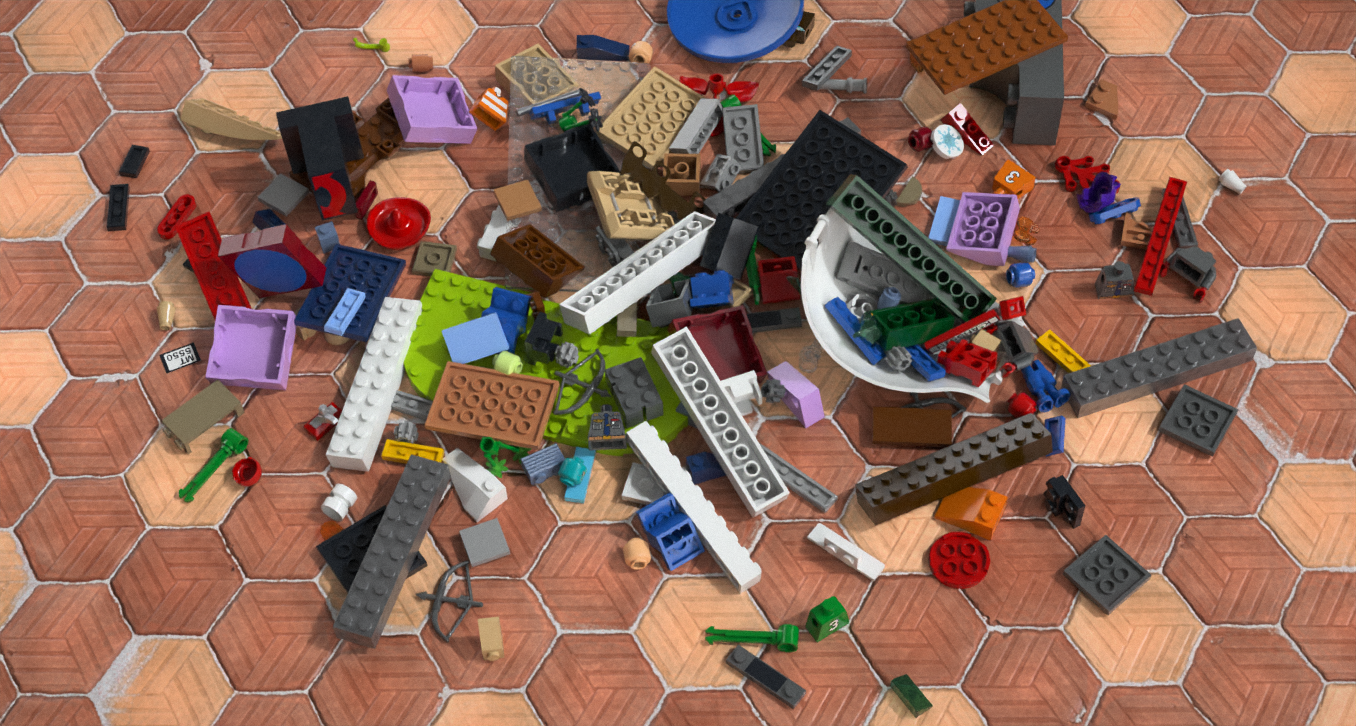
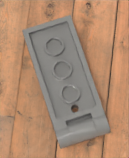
[837,242,928,305]

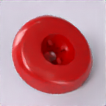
[367,197,431,250]

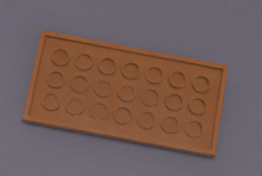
[906,0,1068,95]

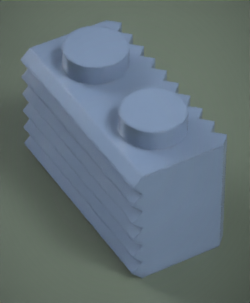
[520,443,565,485]

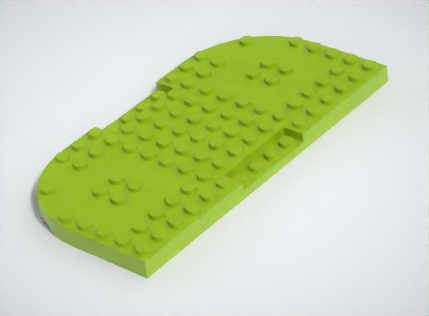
[404,269,688,456]

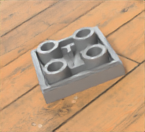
[257,173,309,217]
[459,518,510,567]

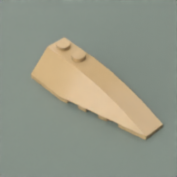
[180,98,282,140]

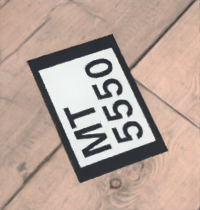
[160,342,201,373]

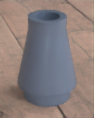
[1008,245,1036,263]

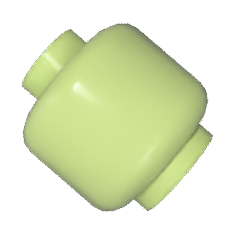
[492,351,523,375]

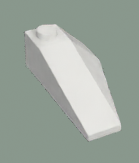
[442,448,508,522]

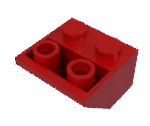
[757,256,800,304]

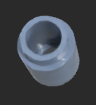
[877,287,901,309]

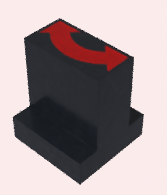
[276,96,364,221]

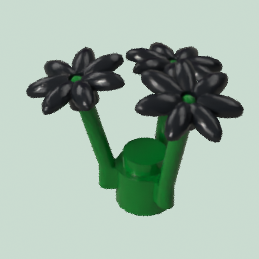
[559,88,603,132]

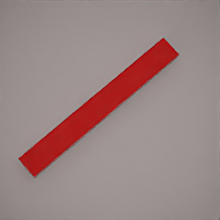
[1134,177,1187,296]

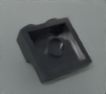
[1043,475,1086,529]

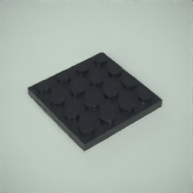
[316,505,428,593]

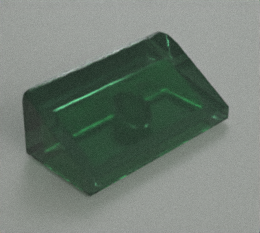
[890,674,933,718]

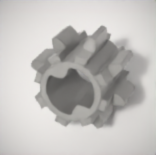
[554,342,579,368]
[886,346,912,372]
[393,421,419,444]

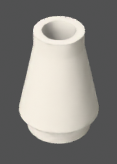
[1218,169,1247,195]

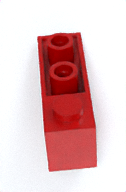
[940,103,994,155]

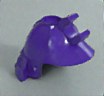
[1077,172,1121,213]

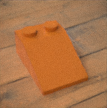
[934,487,1008,541]

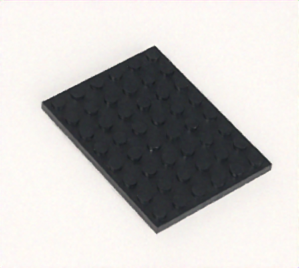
[736,110,908,271]

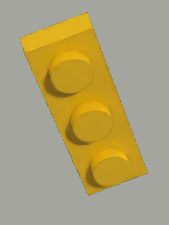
[1035,330,1091,373]
[381,439,444,464]

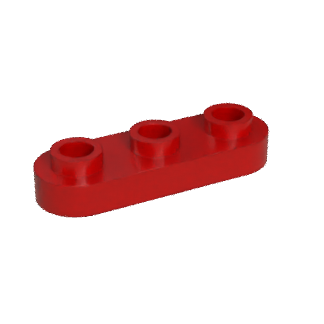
[157,194,197,240]

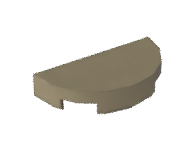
[896,176,922,207]

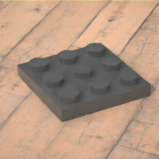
[1158,384,1239,457]
[1063,535,1152,615]

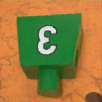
[805,596,849,643]

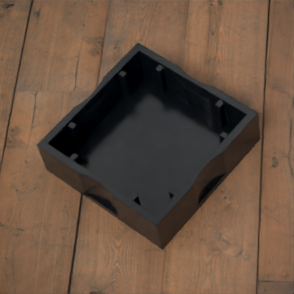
[524,124,620,212]

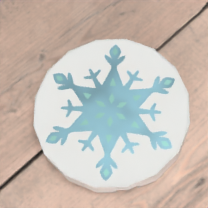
[931,124,964,159]

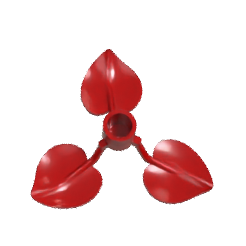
[679,73,759,136]

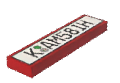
[924,309,1000,354]

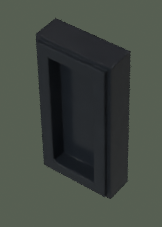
[119,145,150,178]

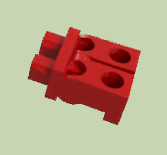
[937,339,998,387]

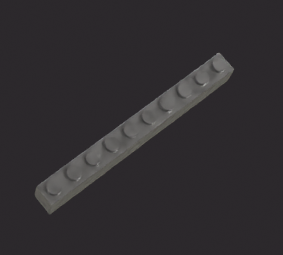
[703,117,861,219]

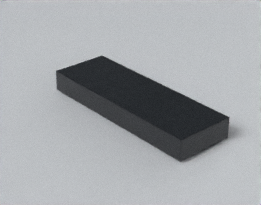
[107,184,130,232]

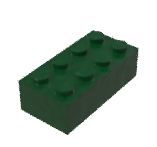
[866,298,955,351]

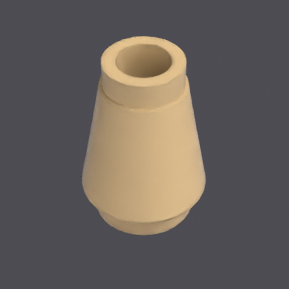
[157,301,176,330]

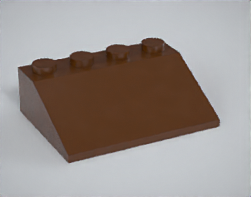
[490,224,585,298]

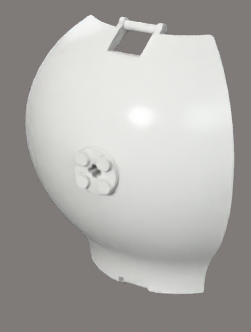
[801,208,1025,403]

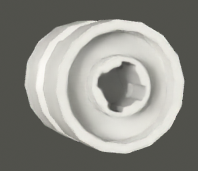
[321,484,357,521]

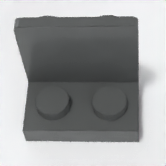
[595,226,634,267]

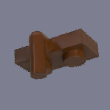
[526,291,545,322]

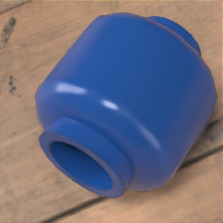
[1006,262,1035,288]

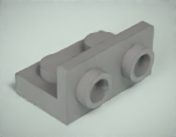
[700,154,741,192]

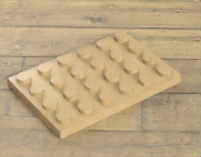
[596,66,706,170]

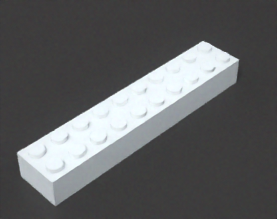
[559,211,716,334]
[326,297,422,472]
[651,327,790,518]

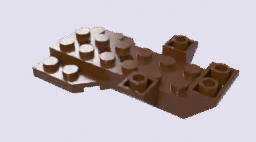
[289,98,404,200]

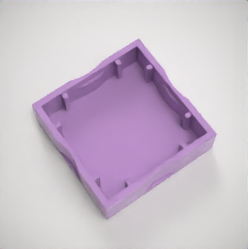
[386,75,477,144]
[206,305,297,390]

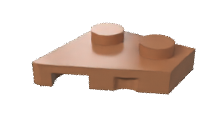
[1085,79,1118,120]
[1120,213,1153,250]

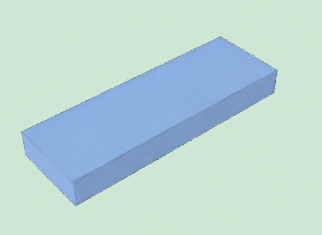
[324,288,365,336]

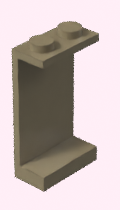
[161,379,245,454]

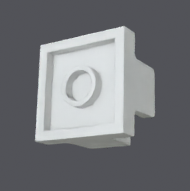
[721,370,762,416]

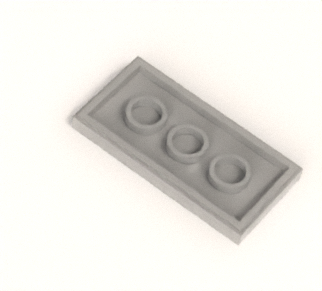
[722,104,764,174]

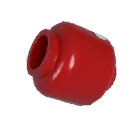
[1007,392,1037,419]

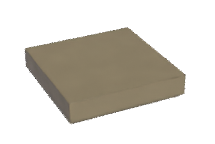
[412,241,457,276]

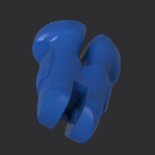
[1021,359,1071,412]

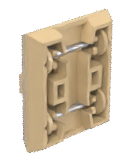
[587,171,675,241]

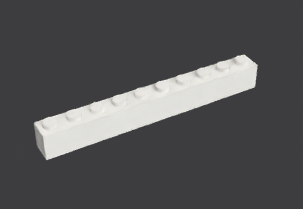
[626,421,762,594]

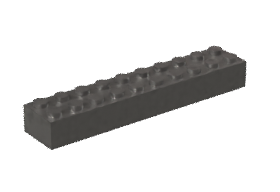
[1061,318,1257,418]
[333,455,451,649]

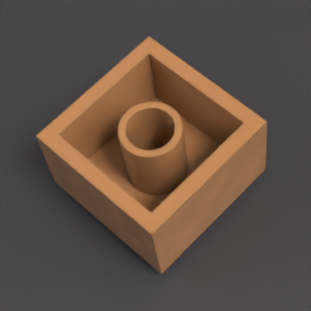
[663,153,701,196]

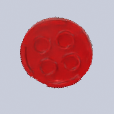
[928,532,990,589]

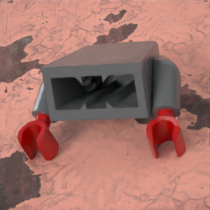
[1161,246,1216,303]
[982,321,1038,378]

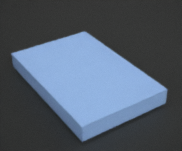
[929,196,960,246]
[442,312,509,364]

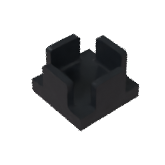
[525,312,563,365]

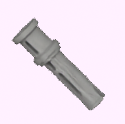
[820,77,867,93]

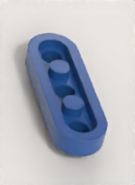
[1089,197,1141,224]

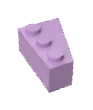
[767,361,825,428]

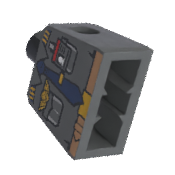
[1095,261,1134,299]
[588,404,627,450]

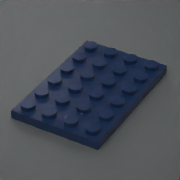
[294,244,406,342]

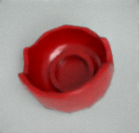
[232,457,262,487]

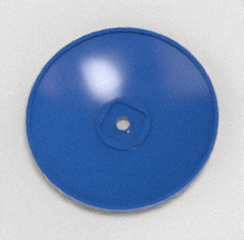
[667,0,804,63]

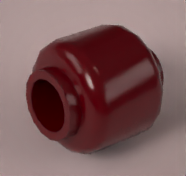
[908,126,933,152]

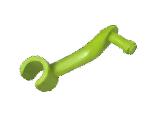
[353,38,390,52]

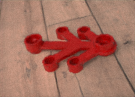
[1054,156,1120,194]

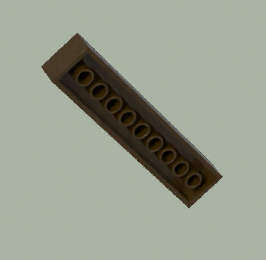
[855,413,1053,525]

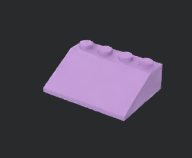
[946,192,1020,266]

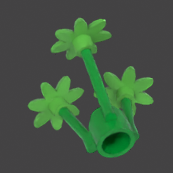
[480,437,531,478]

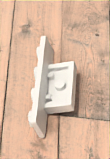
[807,523,885,581]

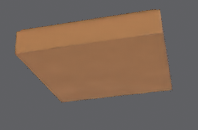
[493,180,542,221]

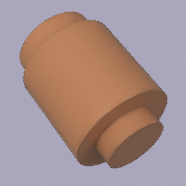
[408,54,433,72]

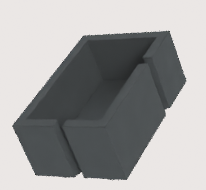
[646,279,693,328]
[605,357,664,428]

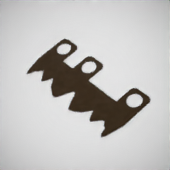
[620,141,706,219]

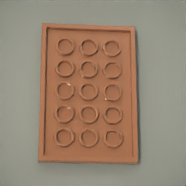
[425,361,560,450]

